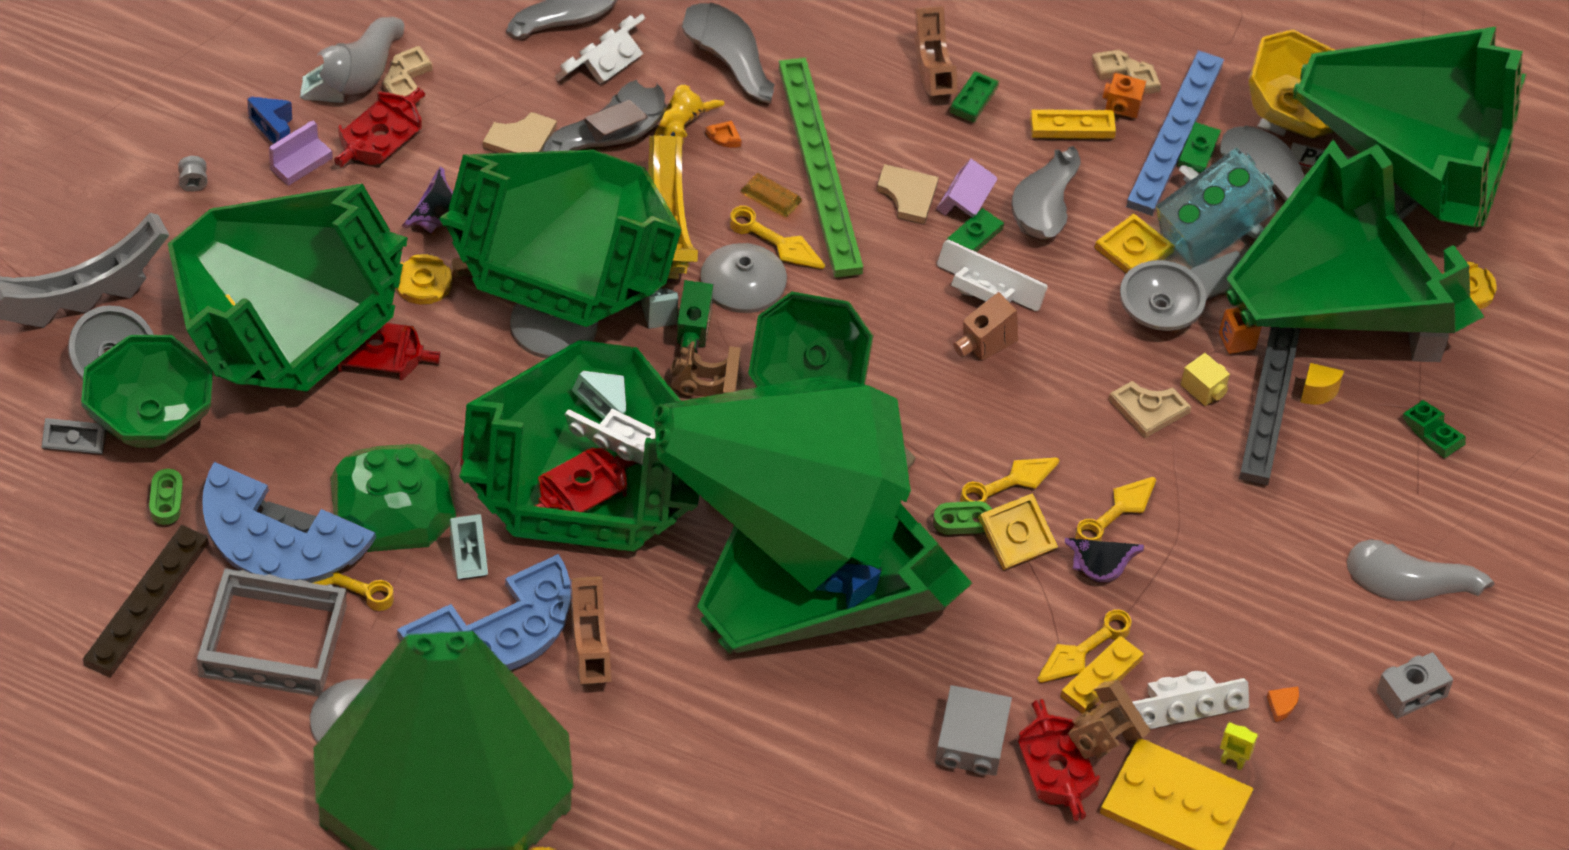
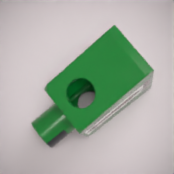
[677,280,713,353]

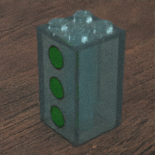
[1156,147,1276,268]

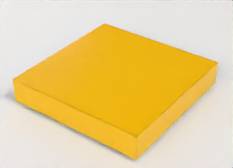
[1094,213,1175,274]
[978,493,1058,571]

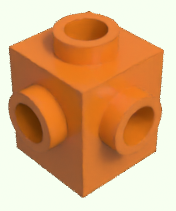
[1102,73,1147,119]

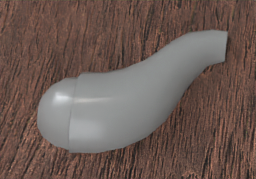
[506,0,618,39]
[682,2,775,104]
[318,17,404,94]
[543,80,667,151]
[1220,125,1304,201]
[1011,146,1081,239]
[1347,539,1495,601]

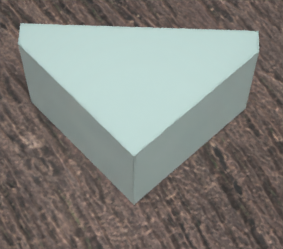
[300,64,345,103]
[640,288,678,329]
[572,371,626,420]
[450,514,488,579]

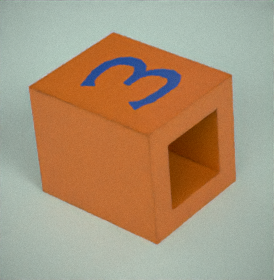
[1219,308,1262,354]

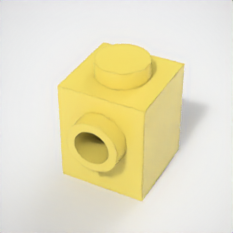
[1181,353,1230,406]

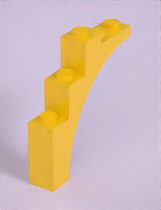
[648,135,698,279]

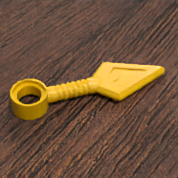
[730,206,825,269]
[960,457,1060,503]
[1075,477,1156,541]
[307,571,394,611]
[1038,609,1131,683]

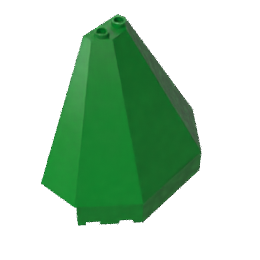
[1293,27,1526,227]
[1225,140,1484,334]
[439,150,682,327]
[167,183,408,391]
[459,340,700,551]
[653,375,911,593]
[697,503,973,654]
[313,631,574,850]

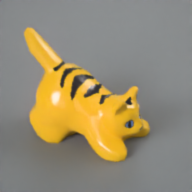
[654,85,725,144]

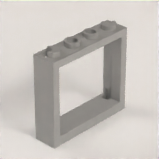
[197,569,347,697]

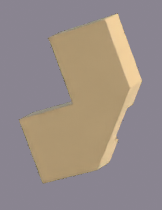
[383,46,432,96]
[1092,50,1161,94]

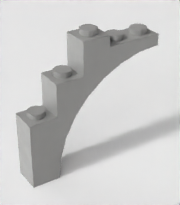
[0,213,170,328]

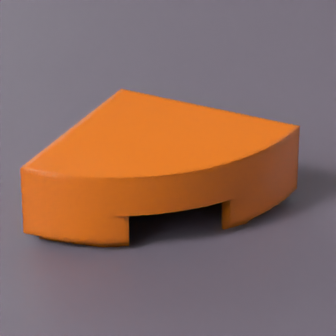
[705,121,742,148]
[1267,686,1299,722]

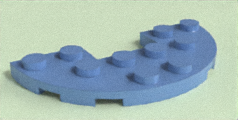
[202,462,376,583]
[397,554,571,670]

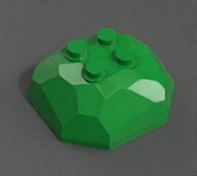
[748,291,874,387]
[81,335,213,448]
[330,444,456,552]

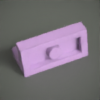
[269,121,332,186]
[936,159,997,217]

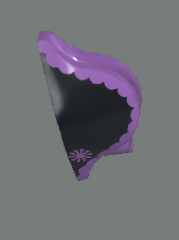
[402,166,453,233]
[1065,538,1144,583]

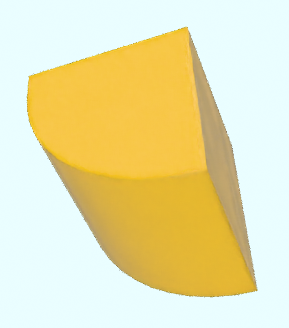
[1300,363,1344,405]

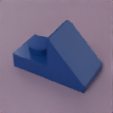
[247,97,292,144]
[816,563,881,609]

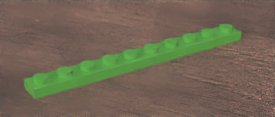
[778,58,863,277]

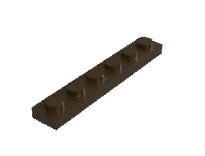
[83,525,208,678]

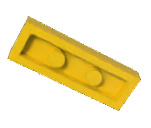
[1030,110,1116,139]
[1060,636,1144,714]

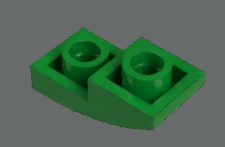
[1403,400,1466,458]

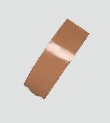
[914,6,958,96]
[571,576,611,684]

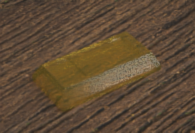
[740,172,803,218]

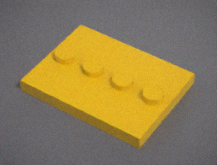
[1100,739,1254,850]

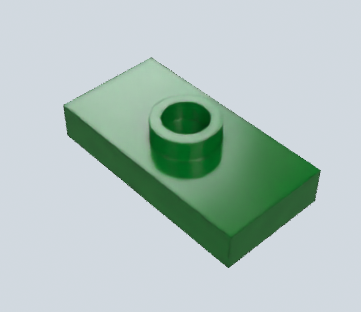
[950,71,999,123]
[1178,122,1221,174]
[946,208,1004,252]

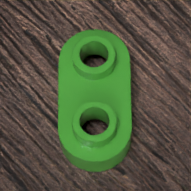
[149,469,183,525]
[933,501,992,535]

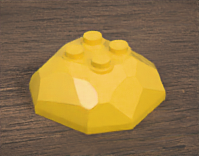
[1248,29,1334,139]

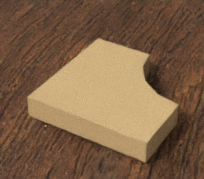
[483,112,557,153]
[877,164,939,224]
[1108,381,1191,438]

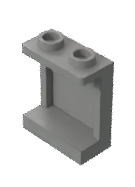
[935,685,1012,776]

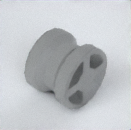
[178,156,208,192]

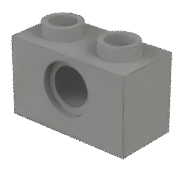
[1377,652,1453,719]

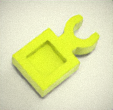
[1220,722,1258,770]

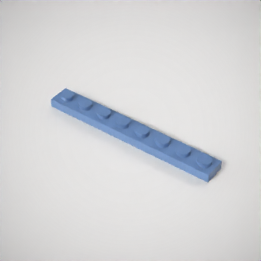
[1126,50,1224,216]

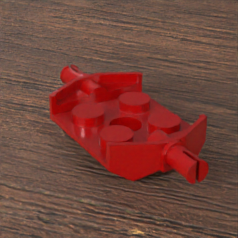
[334,87,425,167]
[336,323,441,381]
[535,448,637,512]
[1018,699,1100,821]

